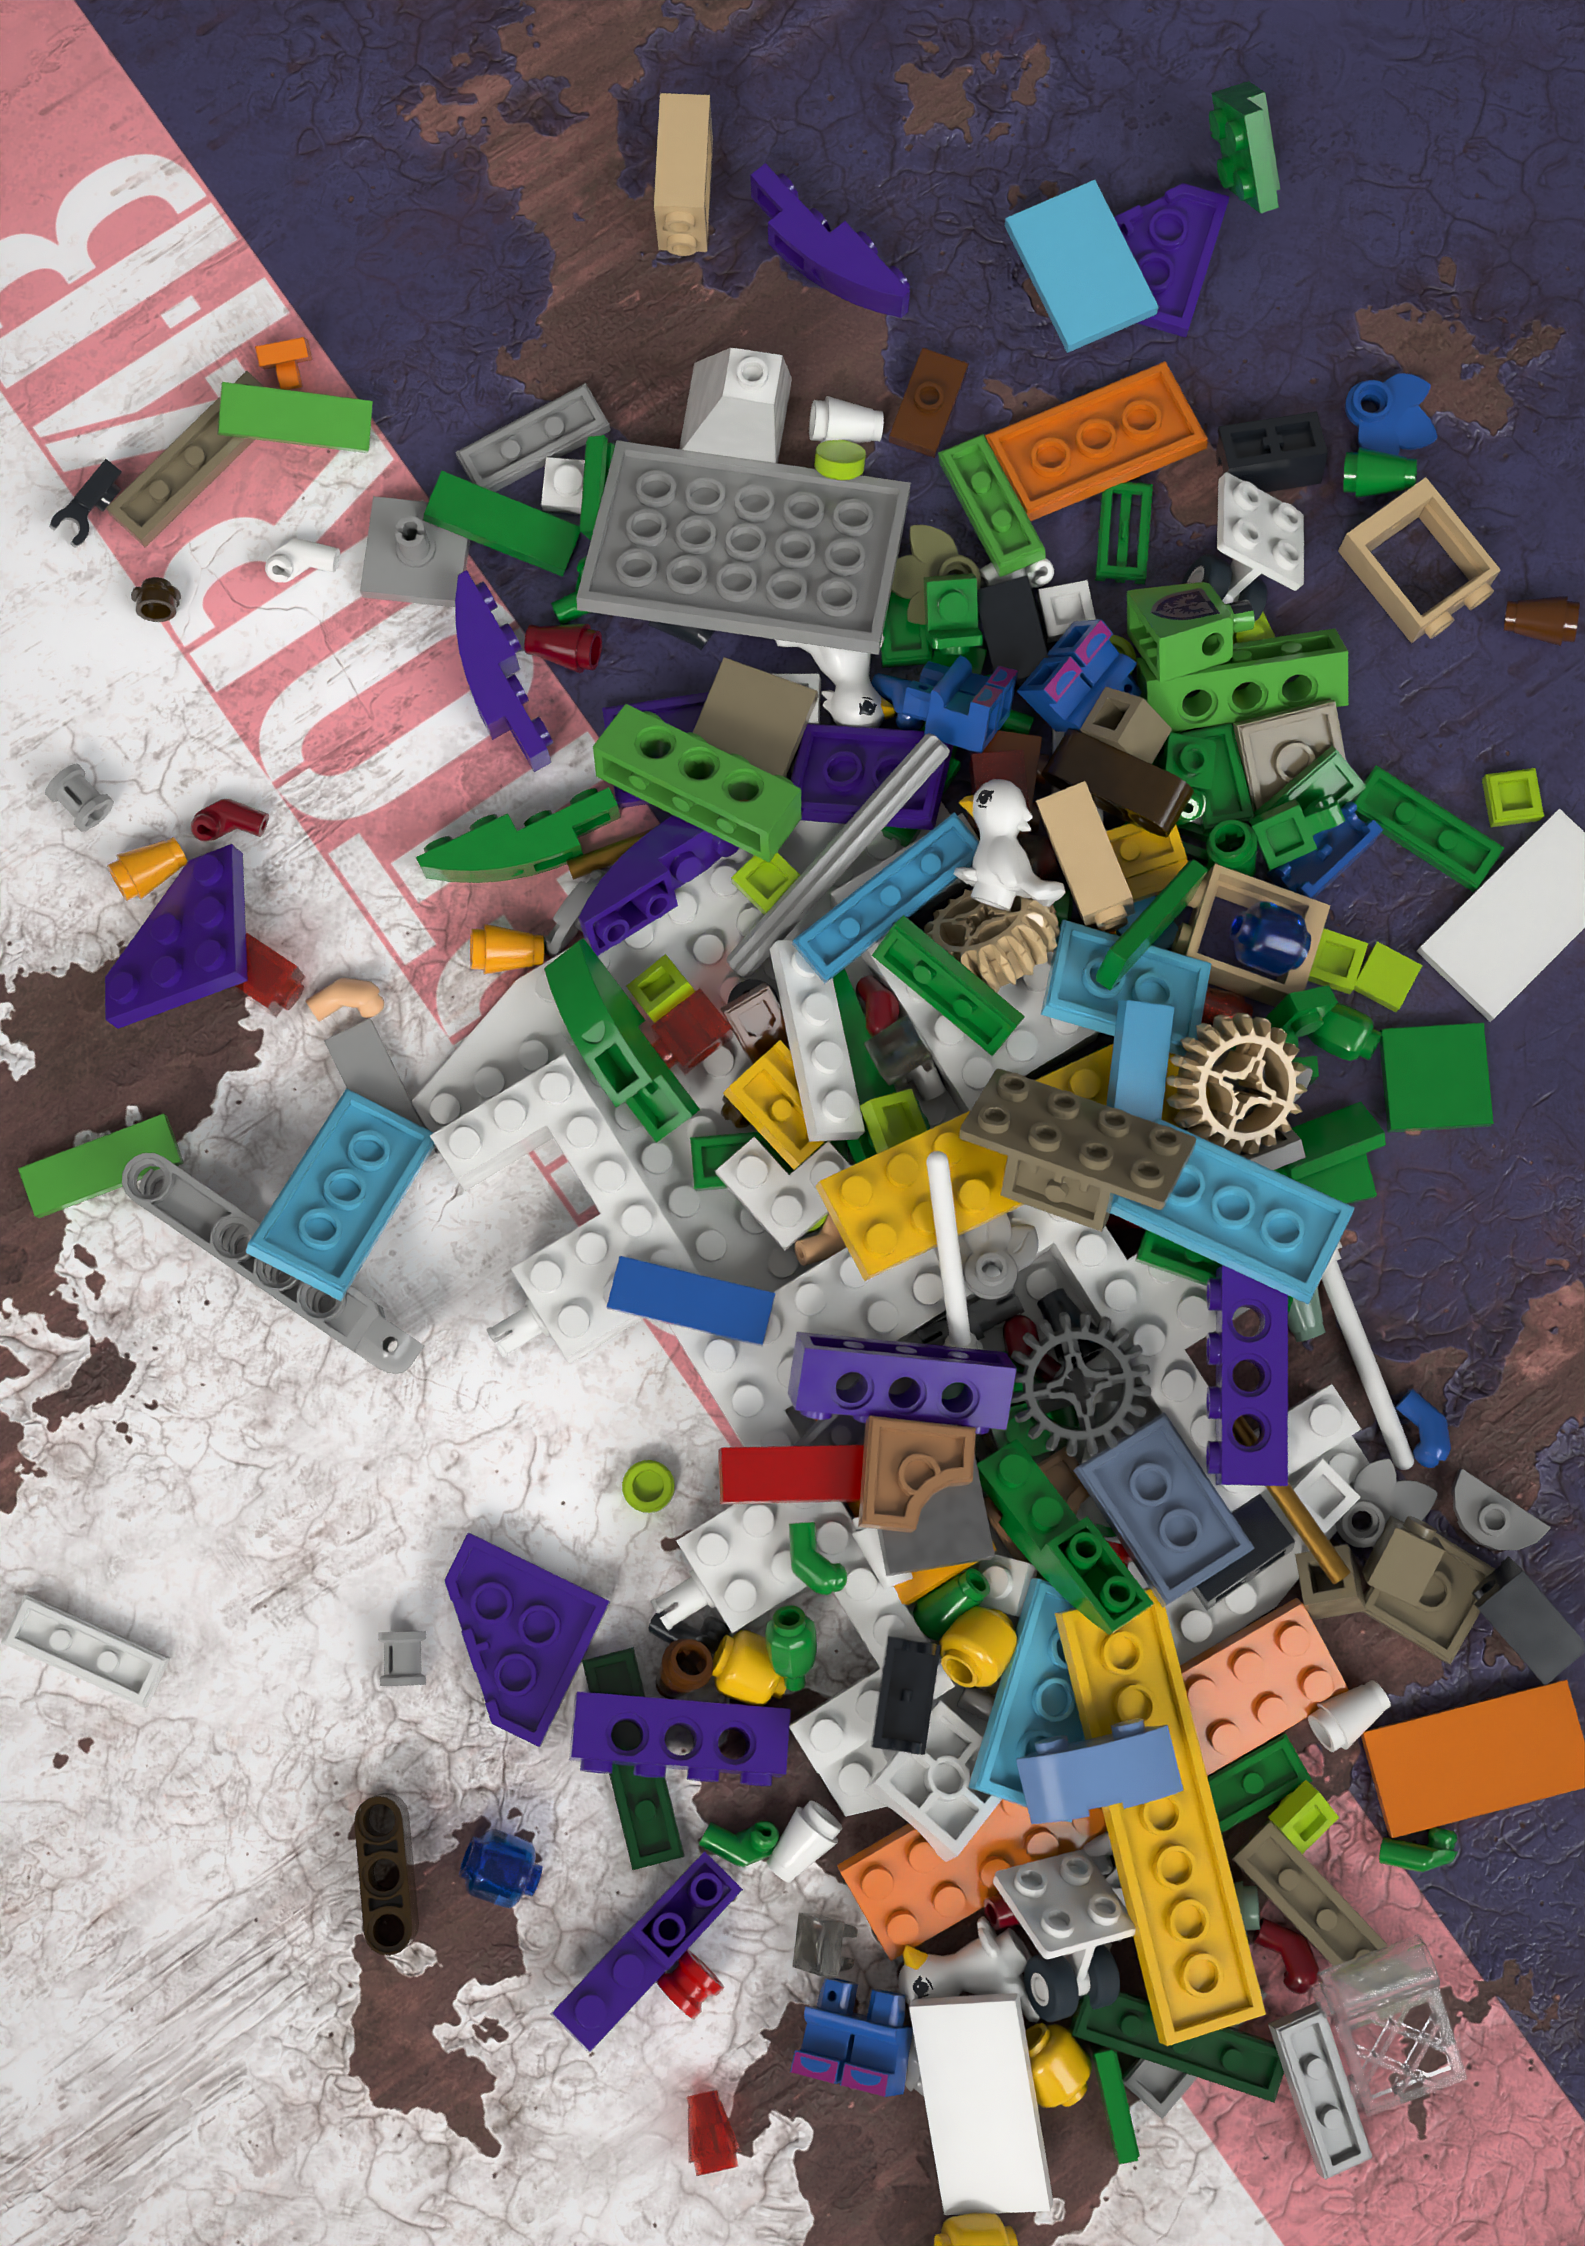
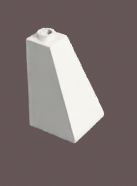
[679,348,792,464]

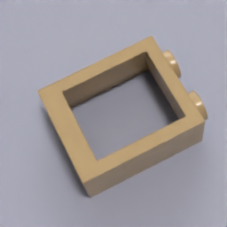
[654,93,713,256]
[1338,477,1501,643]
[1036,781,1135,933]
[1172,864,1331,1007]

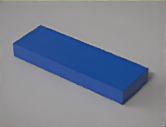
[607,1256,775,1347]

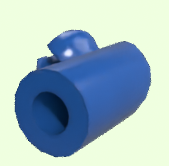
[871,673,923,731]
[1395,1388,1451,1468]

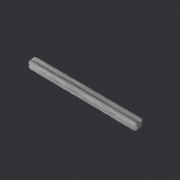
[727,733,950,978]

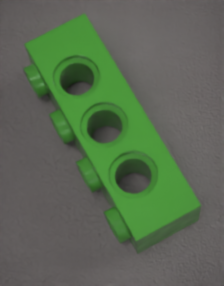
[1136,628,1348,734]
[593,704,801,863]

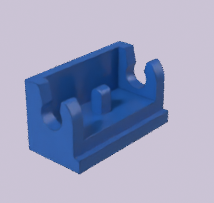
[1266,801,1383,899]

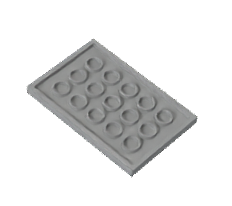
[576,441,911,655]

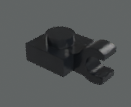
[49,459,122,548]

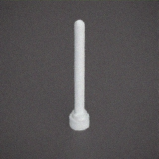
[926,1151,983,1350]
[1321,1241,1414,1470]

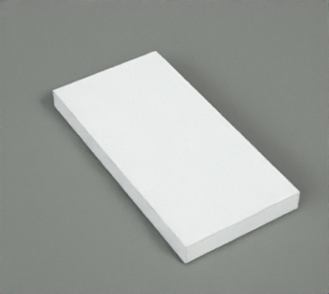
[1416,808,1585,1022]
[909,1993,1053,2215]

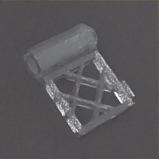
[1311,1934,1468,2117]

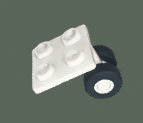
[1181,472,1304,621]
[993,1850,1136,2022]

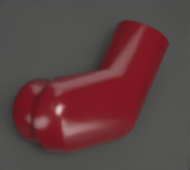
[190,798,269,842]
[856,975,903,1045]
[1003,1314,1062,1383]
[1253,1917,1319,1994]

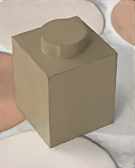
[1080,686,1172,764]
[1362,1515,1445,1607]
[1295,1544,1366,1620]

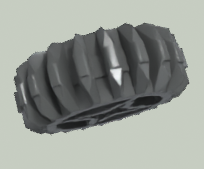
[1011,1311,1151,1456]

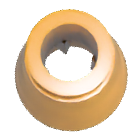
[107,837,188,901]
[470,924,544,975]

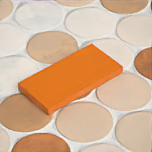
[985,361,1208,522]
[1361,1679,1585,1838]

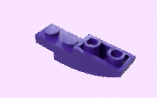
[750,163,910,318]
[455,570,554,772]
[578,815,739,956]
[550,1851,743,2053]

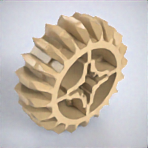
[924,889,1060,993]
[1166,1013,1308,1155]

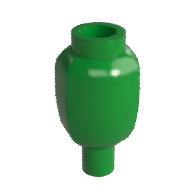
[1307,1003,1382,1061]
[765,1605,817,1691]

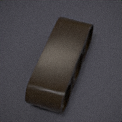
[1041,729,1194,838]
[354,1793,419,1956]

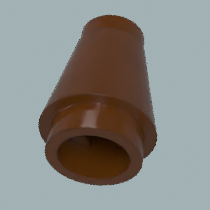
[1503,596,1580,646]
[655,1639,713,1699]

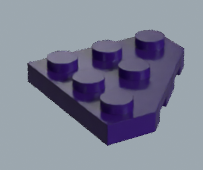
[1114,183,1230,338]
[105,844,248,1029]
[444,1532,611,1747]

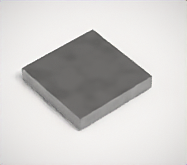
[877,1454,995,1576]

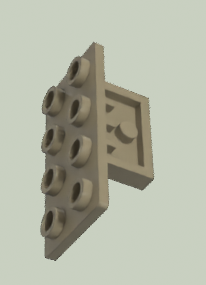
[959,1069,1196,1232]

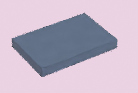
[1074,1412,1255,1608]

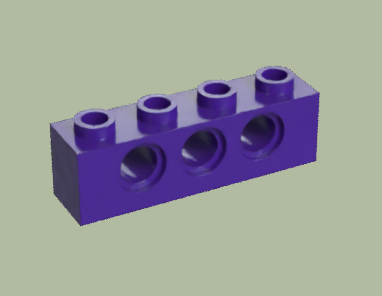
[1206,1266,1288,1486]
[788,1332,1017,1434]
[569,1692,791,1786]

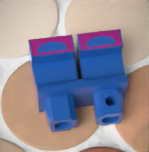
[1017,619,1142,732]
[902,655,1018,754]
[790,1978,913,2097]

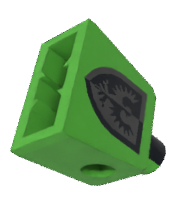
[1127,582,1255,683]

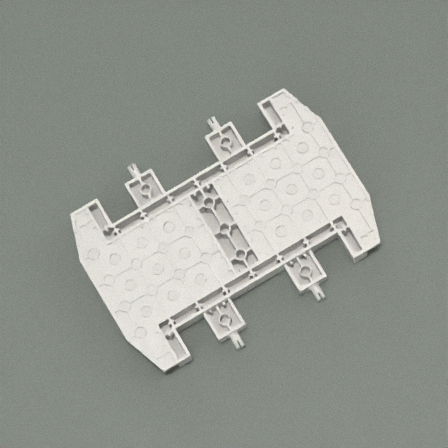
[411,801,1370,1817]

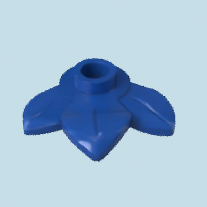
[1345,373,1438,455]

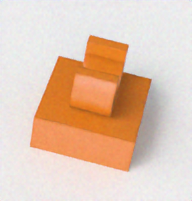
[255,337,313,390]

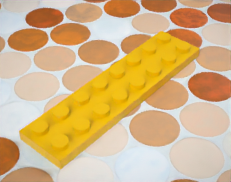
[815,1044,1211,1281]
[1054,1587,1266,2046]

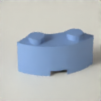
[1016,1718,1184,1824]

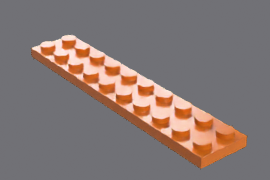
[837,1598,1349,1961]

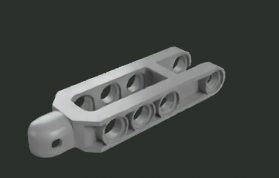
[122,1153,424,1374]

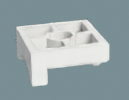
[864,1701,1002,1862]

